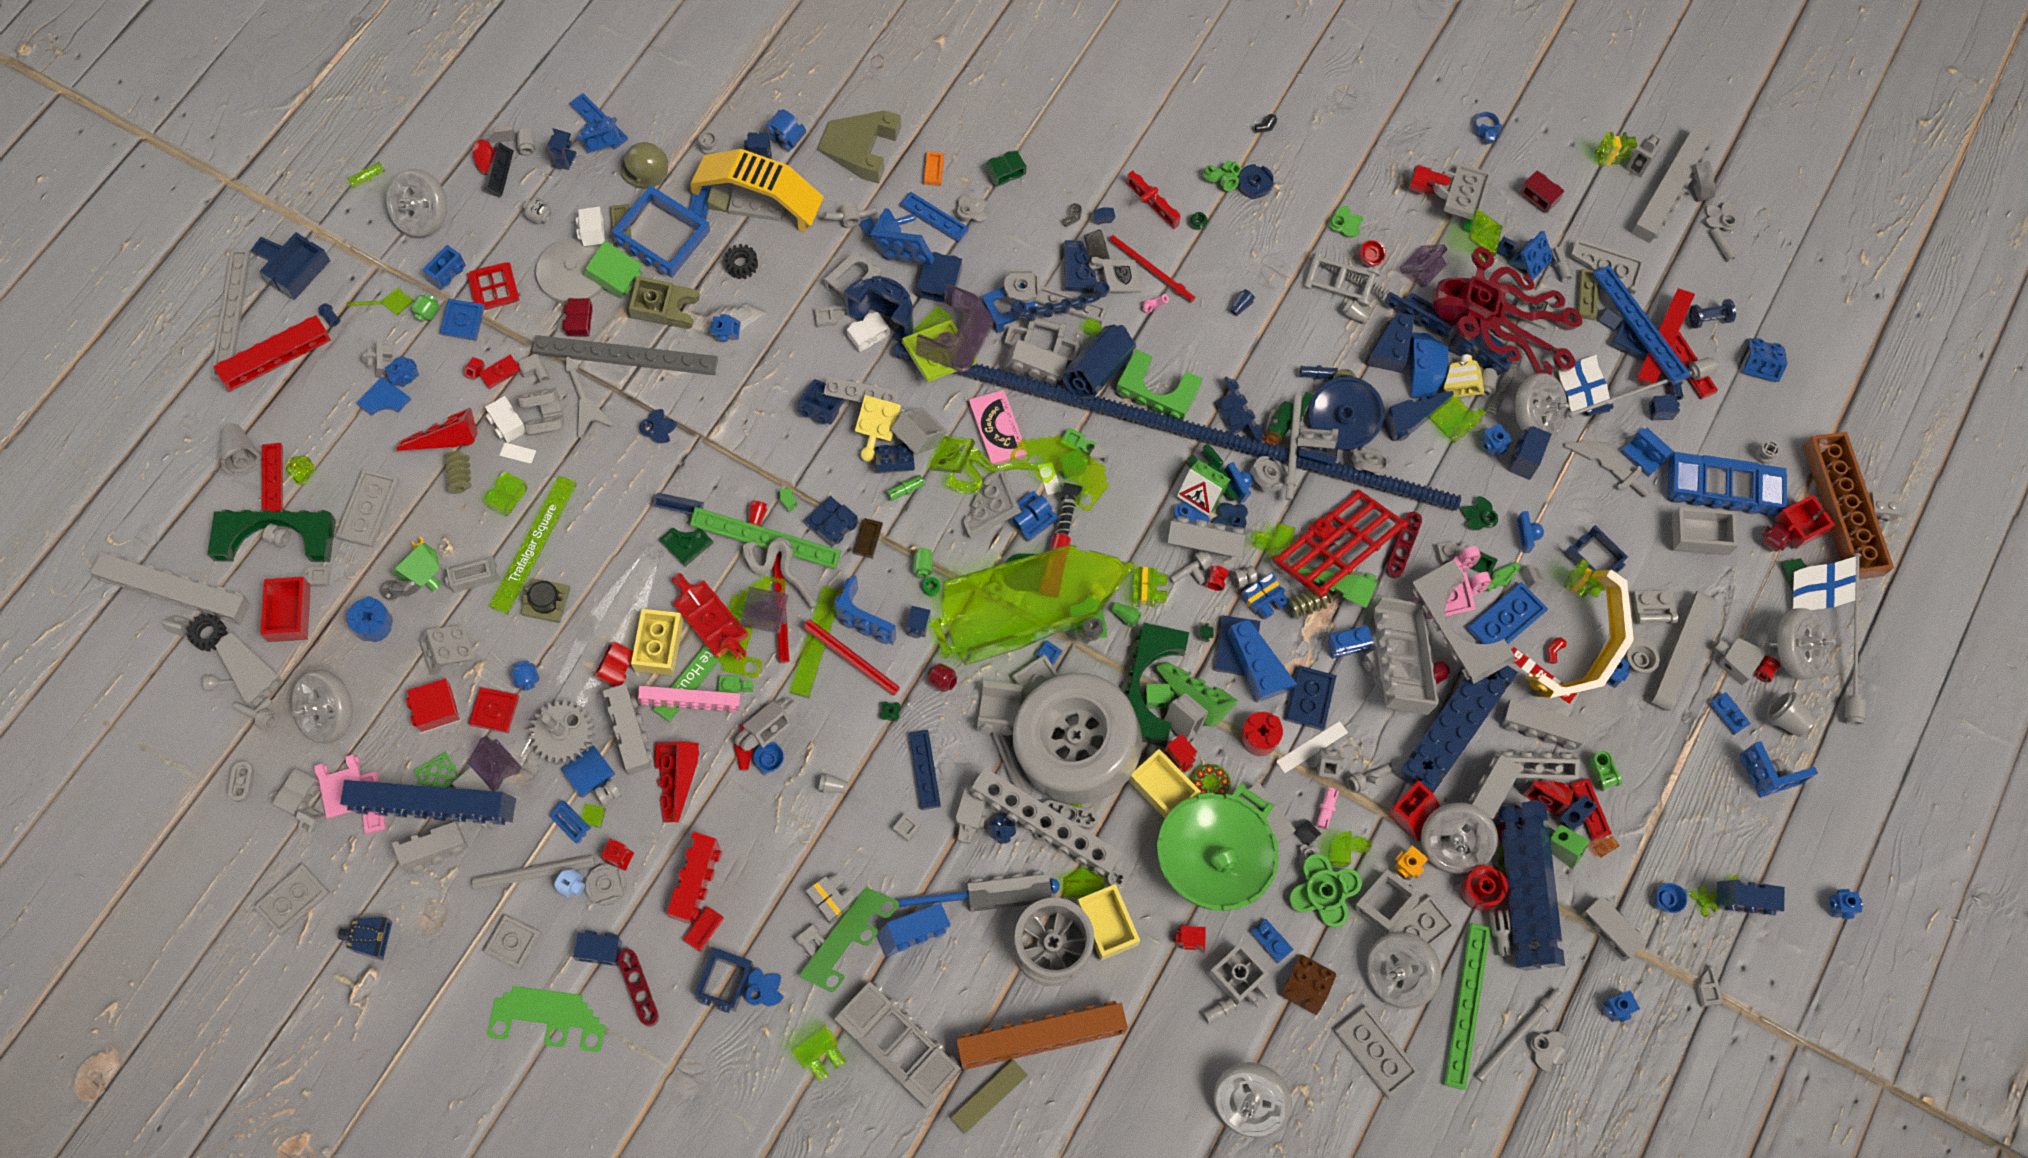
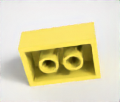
[631,609,684,676]

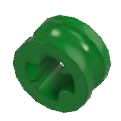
[923,577,940,597]

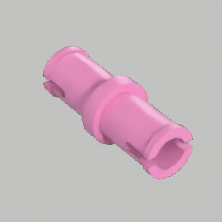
[1316,787,1339,830]

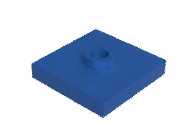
[440,298,485,341]

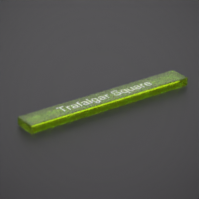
[489,475,577,615]

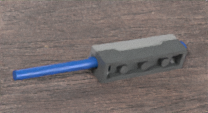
[899,872,1060,912]

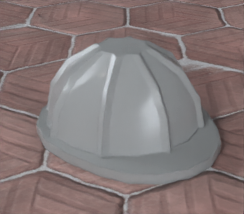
[1627,638,1660,673]

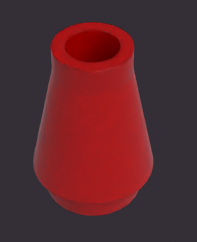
[749,500,768,526]

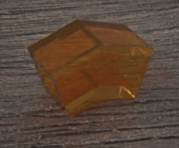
[1593,835,1620,858]

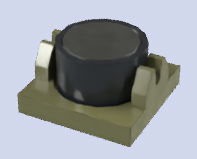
[521,578,570,623]

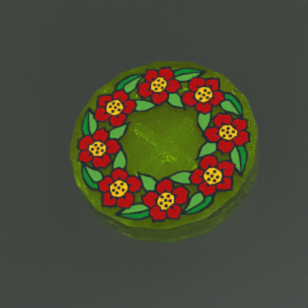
[1191,764,1231,795]

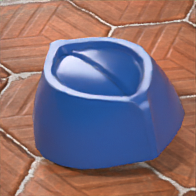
[754,742,784,775]
[1654,883,1687,913]

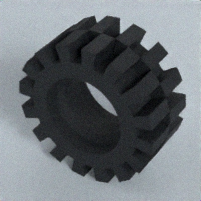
[724,244,758,279]
[186,613,228,652]

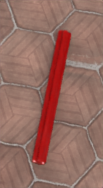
[773,554,790,663]
[804,619,900,696]

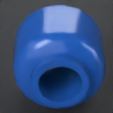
[510,660,539,691]

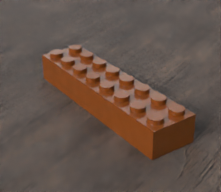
[1803,432,1894,580]
[957,1001,1128,1070]

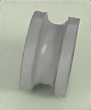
[1107,870,1126,890]

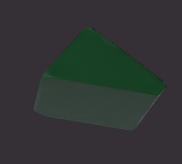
[1472,551,1498,577]

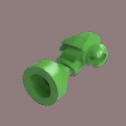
[1203,165,1239,192]

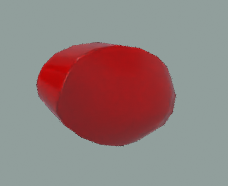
[473,139,493,176]

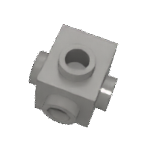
[1314,747,1344,778]

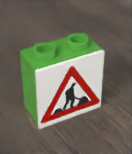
[1177,460,1230,516]

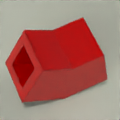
[464,357,485,380]

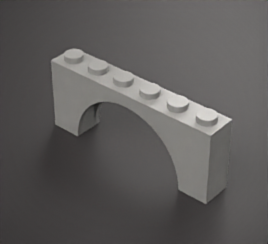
[1412,559,1515,684]

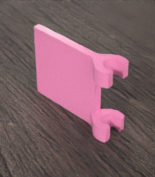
[314,754,362,819]

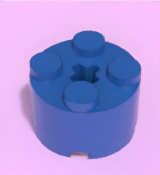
[765,109,806,152]
[346,597,393,642]

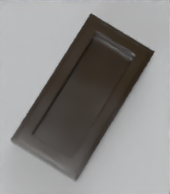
[854,518,883,559]

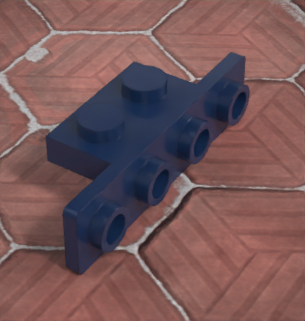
[1384,292,1453,337]
[1216,376,1265,442]

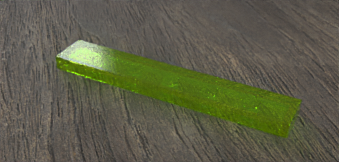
[790,586,843,698]

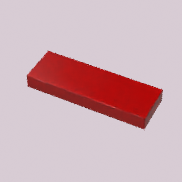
[1569,778,1612,841]

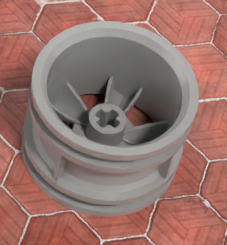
[1013,898,1094,986]

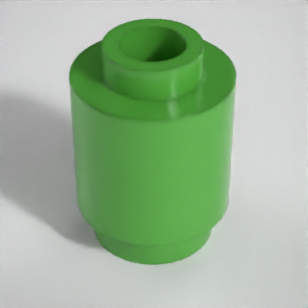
[913,548,933,578]

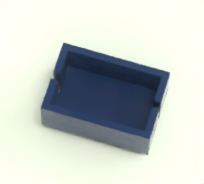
[259,232,330,300]

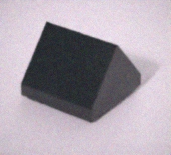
[1294,819,1321,846]

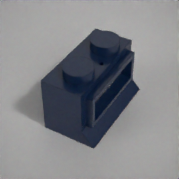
[547,128,577,170]

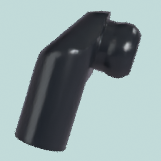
[1255,114,1277,133]

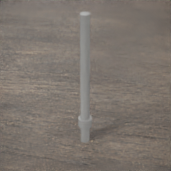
[1285,394,1302,501]
[1476,988,1563,1082]

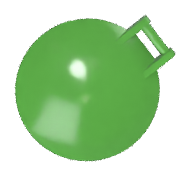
[1157,782,1279,911]

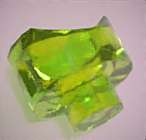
[285,455,315,484]

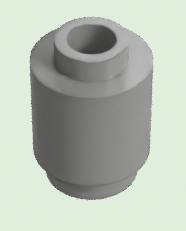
[517,127,536,155]
[1481,368,1498,397]

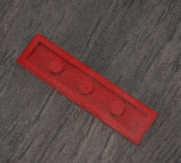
[1672,332,1718,400]
[262,442,283,512]

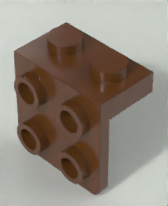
[1280,955,1336,1015]

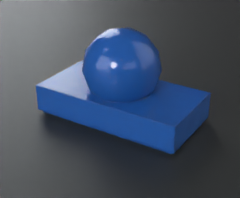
[1224,462,1253,504]
[1516,511,1544,553]

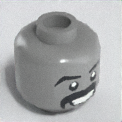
[523,197,552,224]

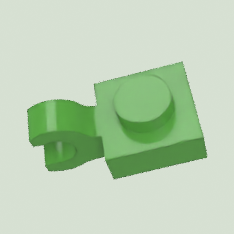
[718,676,754,694]

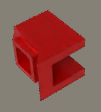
[601,838,634,871]
[1175,925,1206,953]

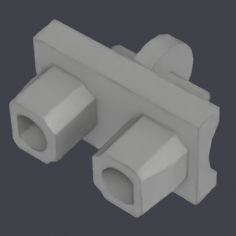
[362,339,393,378]

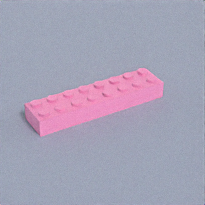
[638,686,740,713]

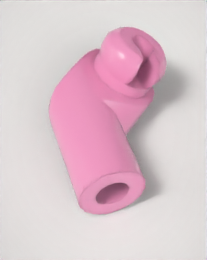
[1143,294,1169,313]

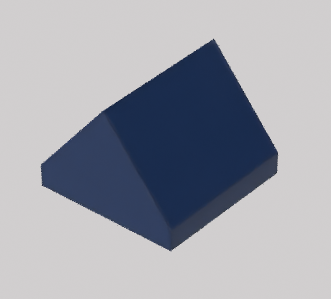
[1495,236,1520,260]
[1599,308,1623,331]

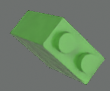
[583,241,642,299]

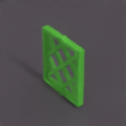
[413,752,460,788]

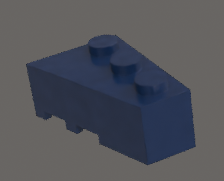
[1448,326,1515,376]

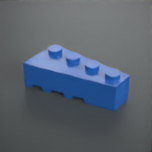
[1227,620,1297,703]

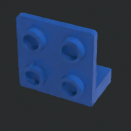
[1743,338,1788,382]

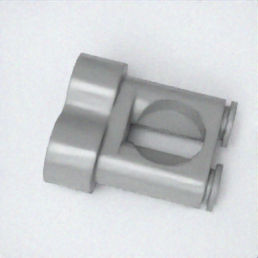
[795,924,825,958]

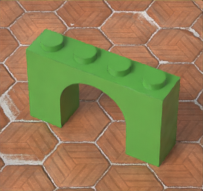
[1116,349,1203,421]

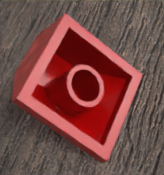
[1523,781,1574,816]

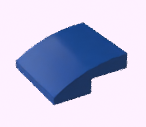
[561,745,615,798]

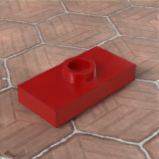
[479,354,520,389]

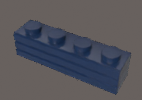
[653,493,704,515]

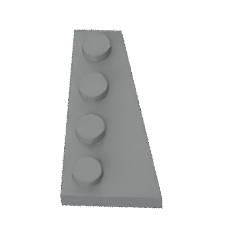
[1570,238,1646,294]

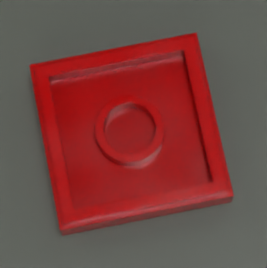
[469,687,520,734]

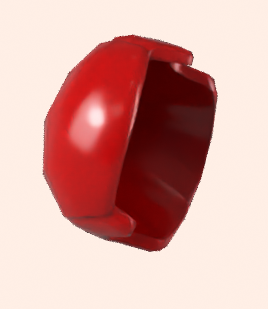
[1359,240,1386,267]

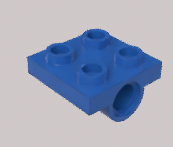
[1008,490,1058,542]

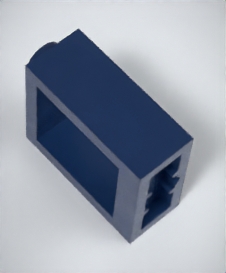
[694,947,754,1013]

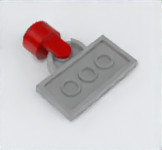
[1408,163,1492,221]

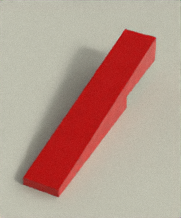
[1637,288,1695,388]

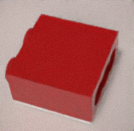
[406,678,461,733]

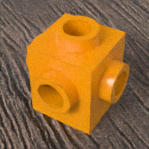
[1393,845,1428,881]

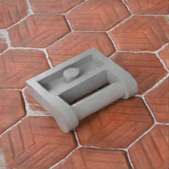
[1297,426,1338,448]
[1632,590,1678,624]

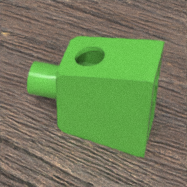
[1545,825,1590,869]

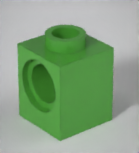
[1145,684,1174,709]

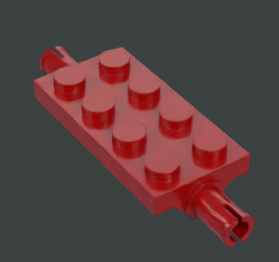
[672,573,749,661]

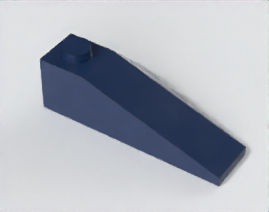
[1383,391,1454,441]

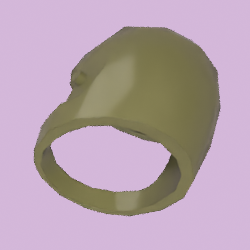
[621,142,668,189]

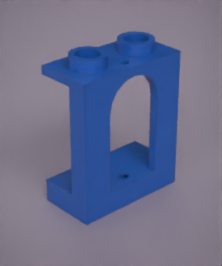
[982,283,1038,334]

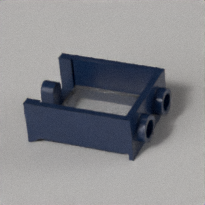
[1564,525,1628,586]

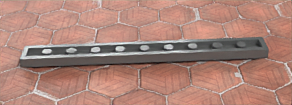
[532,335,718,376]

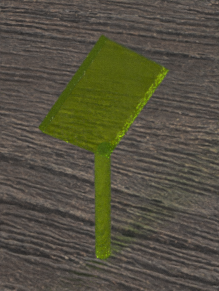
[347,287,414,316]

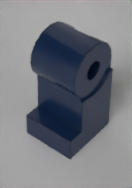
[1559,795,1598,833]

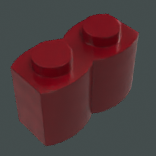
[562,298,593,337]

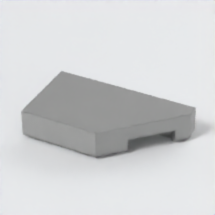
[483,125,516,143]
[1696,965,1724,1007]

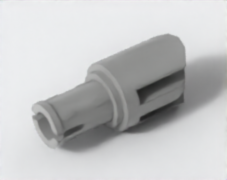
[1489,909,1513,956]

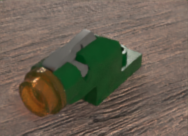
[1264,392,1313,446]

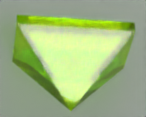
[1063,866,1104,897]

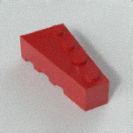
[666,831,722,925]

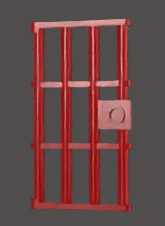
[1271,489,1408,598]

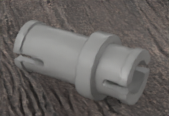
[1203,998,1237,1024]

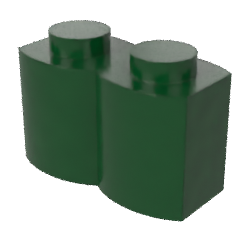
[985,151,1027,186]

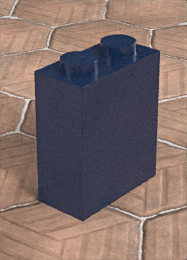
[917,252,962,304]

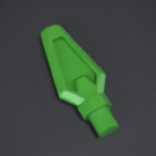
[1486,562,1521,592]

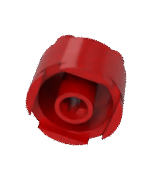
[1240,711,1283,756]
[1461,865,1508,911]

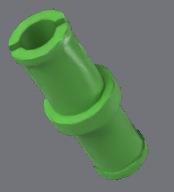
[886,474,925,502]

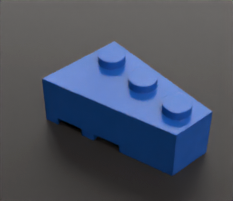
[876,903,951,958]

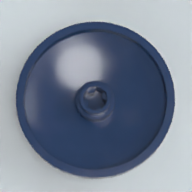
[1309,376,1384,451]

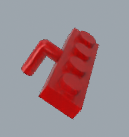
[1126,170,1181,229]

